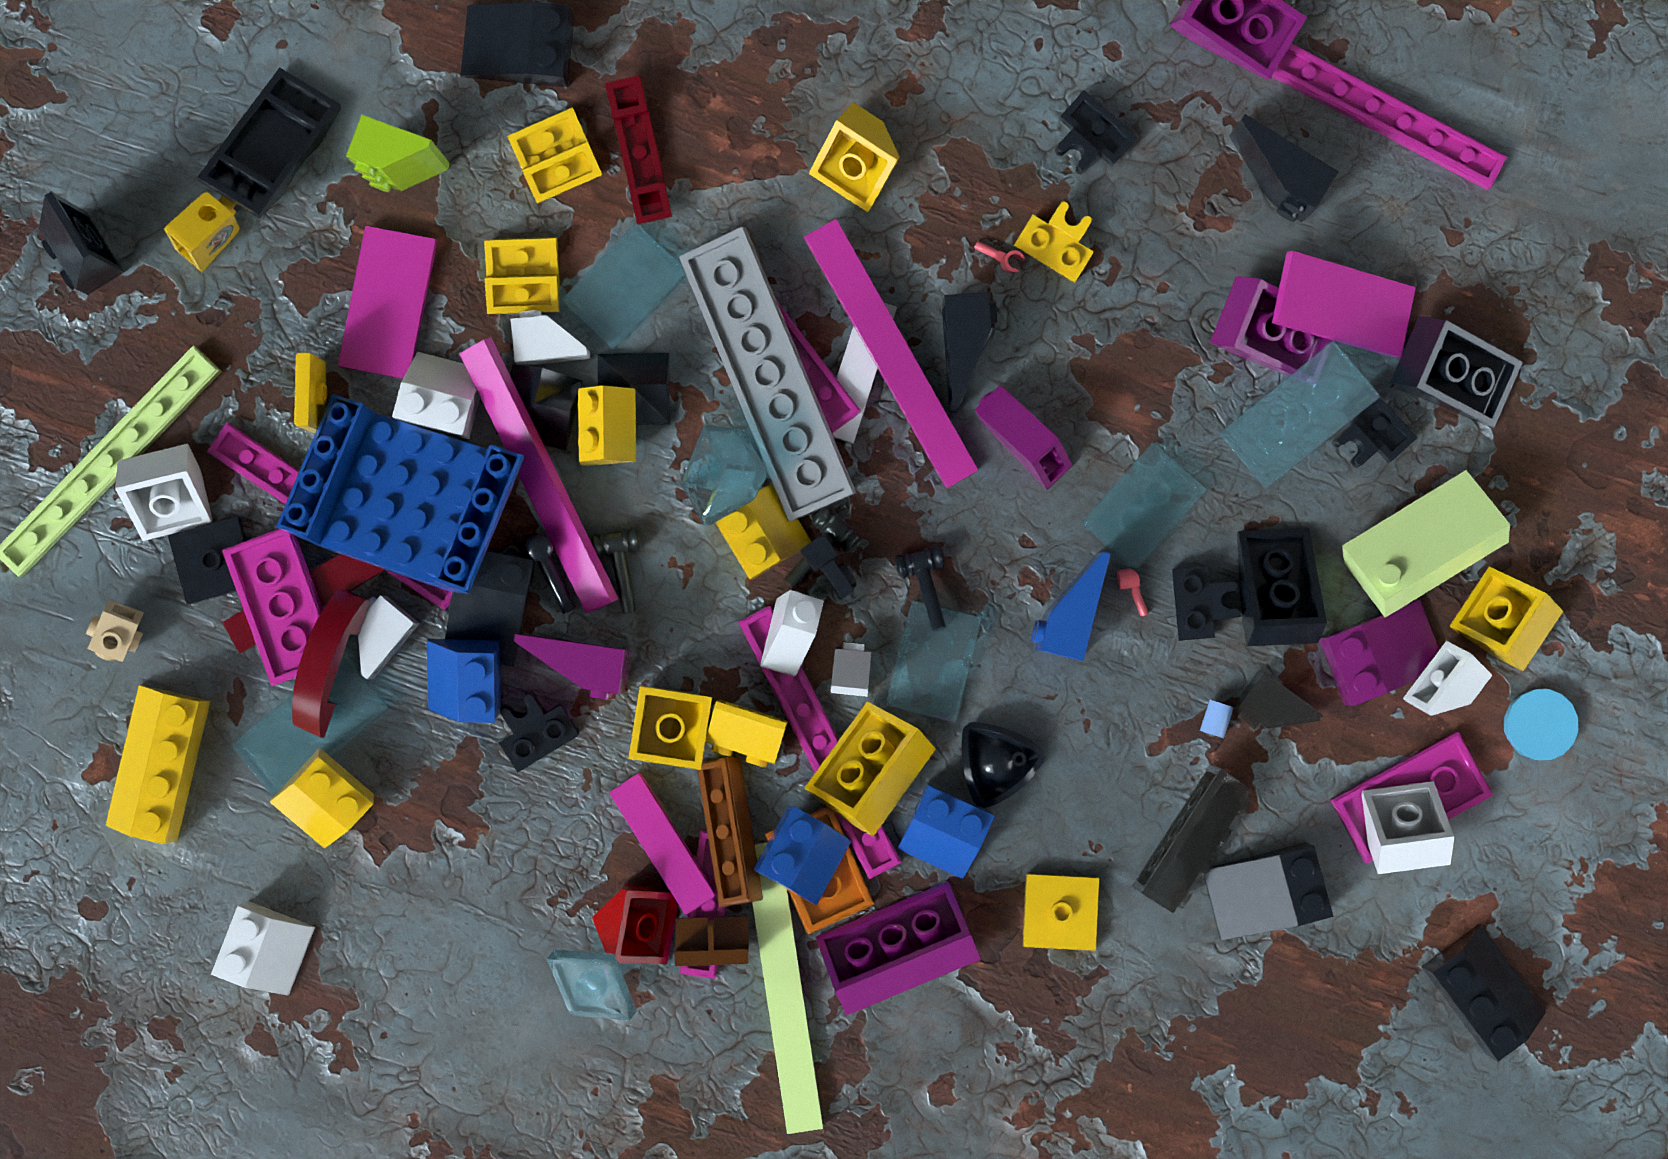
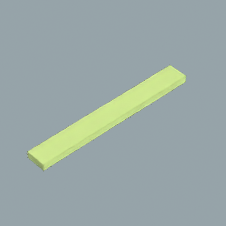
[0,345,222,577]
[752,842,823,1134]

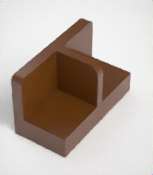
[674,915,750,967]

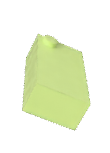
[1342,470,1510,617]

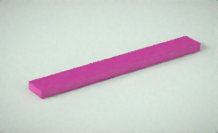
[1271,43,1507,190]
[804,219,978,488]
[459,337,619,614]
[207,422,452,611]
[738,606,901,879]

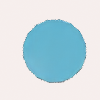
[1504,689,1579,760]

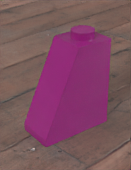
[975,385,1073,490]

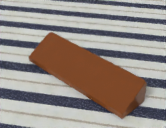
[697,757,763,907]

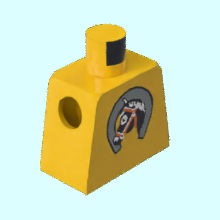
[164,191,242,272]

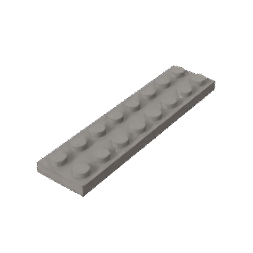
[679,227,856,522]

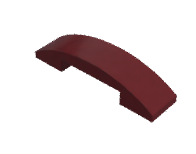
[605,75,672,225]
[292,589,370,738]

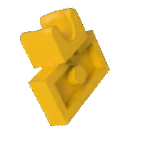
[1014,201,1094,283]

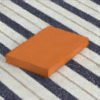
[764,806,874,934]

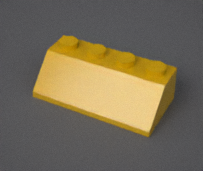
[106,685,210,844]

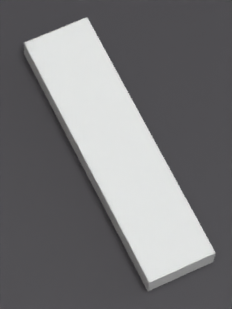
[831,303,897,444]

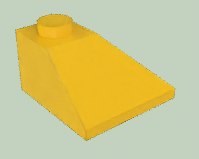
[809,102,900,212]

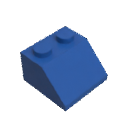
[427,639,501,723]
[897,783,995,879]
[753,806,851,905]

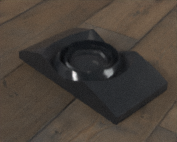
[197,67,341,218]

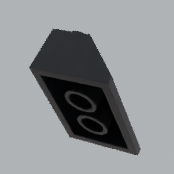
[1422,924,1546,1062]

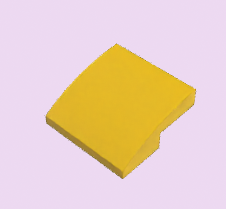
[507,107,602,203]
[484,237,560,314]

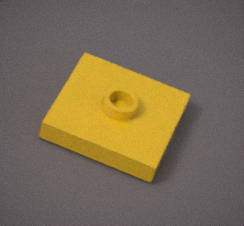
[294,353,327,433]
[1023,873,1099,951]

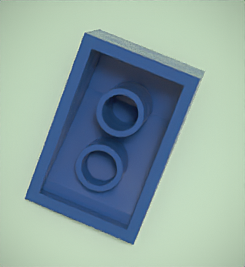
[1030,552,1110,661]

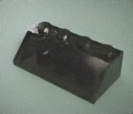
[1132,765,1252,913]

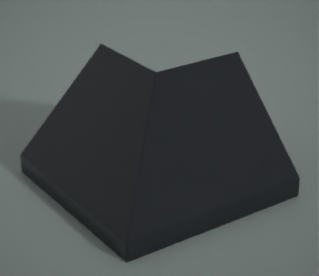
[597,353,670,425]
[496,364,583,450]

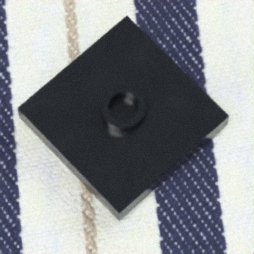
[168,516,247,605]

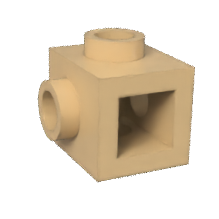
[86,599,144,662]

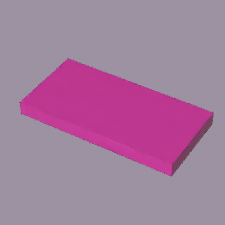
[338,226,438,379]
[1272,251,1416,358]
[222,529,342,686]
[1329,731,1494,864]

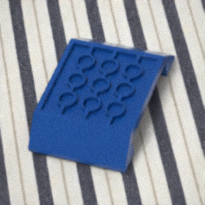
[276,394,524,594]

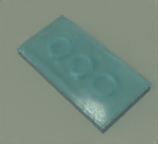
[1220,340,1380,489]
[230,653,389,797]

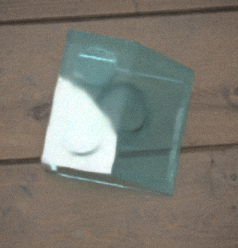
[681,424,767,526]

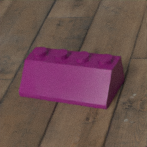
[816,882,981,1015]

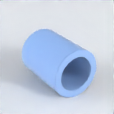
[1200,700,1234,738]

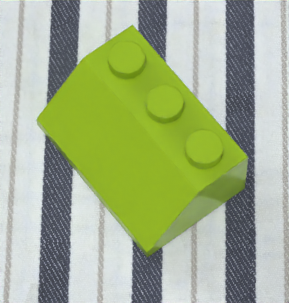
[346,114,450,192]

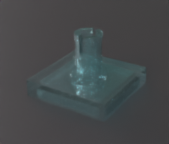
[547,950,637,1021]

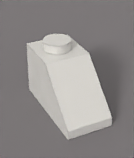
[510,310,591,366]
[760,590,824,677]
[358,595,420,679]
[1403,641,1492,716]
[831,642,871,697]

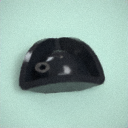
[962,722,1044,808]

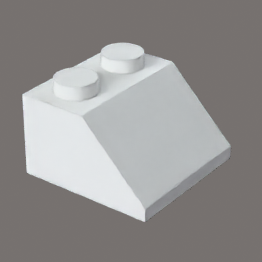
[392,352,480,439]
[115,444,213,541]
[1362,781,1454,874]
[211,901,315,995]

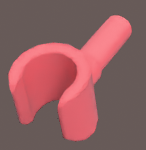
[974,241,1025,273]
[1116,568,1149,616]

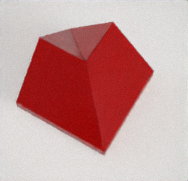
[592,883,678,965]

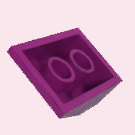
[1169,0,1307,80]
[1210,276,1333,386]
[1319,599,1440,706]
[514,634,631,700]

